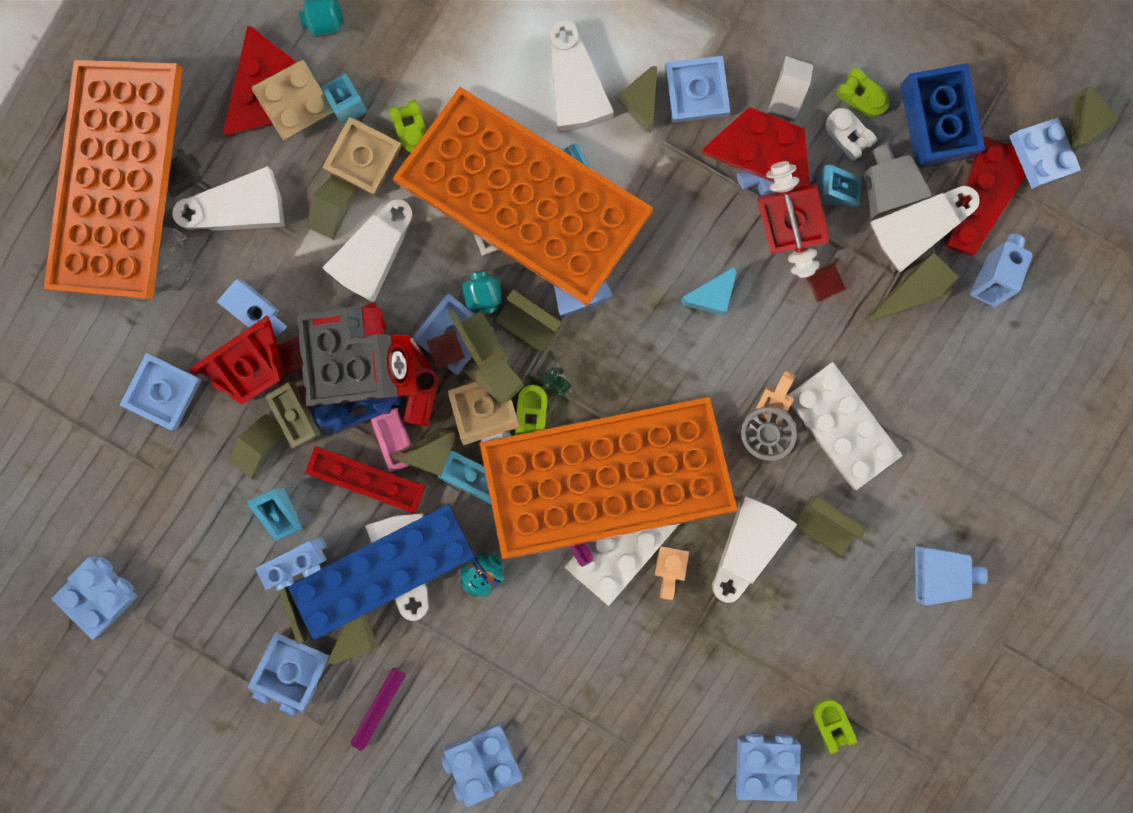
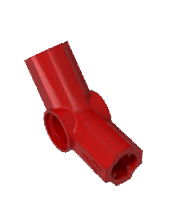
[403,337,439,426]

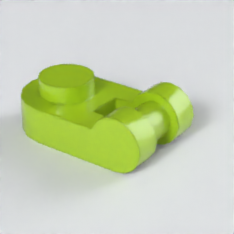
[836,68,890,118]
[388,99,427,154]
[515,385,547,435]
[813,698,858,755]

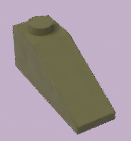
[865,253,959,322]

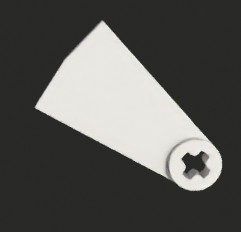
[549,20,614,132]
[172,166,285,231]
[870,186,979,273]
[322,199,414,302]
[712,496,797,603]
[365,513,429,621]

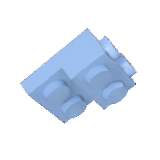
[255,537,327,591]
[51,556,138,640]
[248,632,330,717]
[441,723,523,807]
[736,733,801,801]

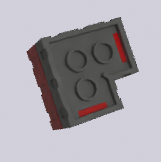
[296,307,417,406]

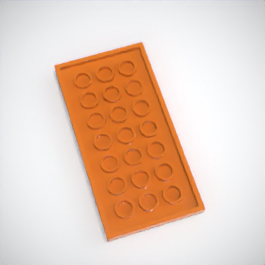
[44,60,183,300]
[393,87,654,307]
[480,397,738,560]

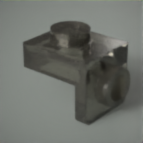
[167,148,203,198]

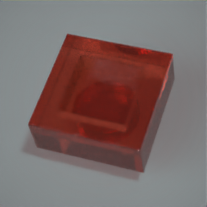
[806,263,846,302]
[427,330,466,369]

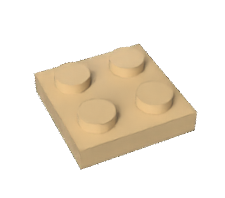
[252,60,334,141]
[322,117,402,197]
[448,382,520,445]

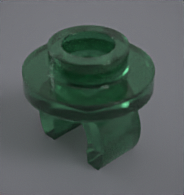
[540,367,571,396]

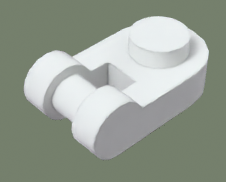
[825,108,877,161]

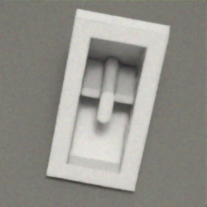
[768,56,813,121]

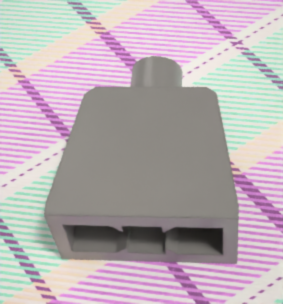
[864,144,932,219]

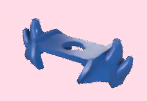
[311,396,407,436]

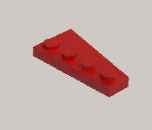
[944,136,1026,256]

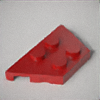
[223,26,297,137]
[701,107,810,188]
[189,315,286,404]

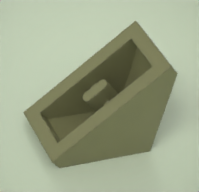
[619,66,657,132]
[1069,86,1118,152]
[307,175,359,240]
[463,359,524,405]
[228,414,285,478]
[392,429,455,476]
[327,614,378,665]

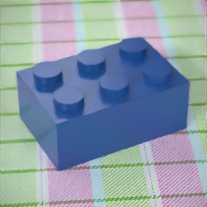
[900,63,985,168]

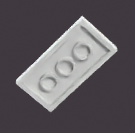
[787,362,903,490]
[564,524,679,606]

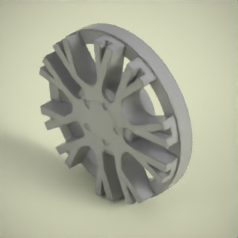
[741,406,797,461]

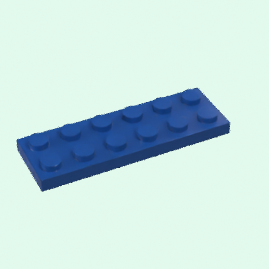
[288,504,475,640]

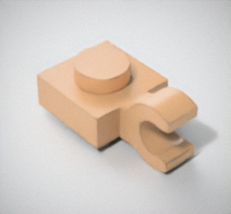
[756,371,796,426]
[655,546,689,600]

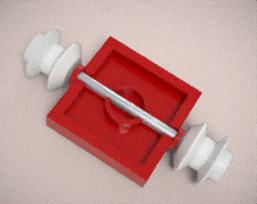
[757,161,830,278]

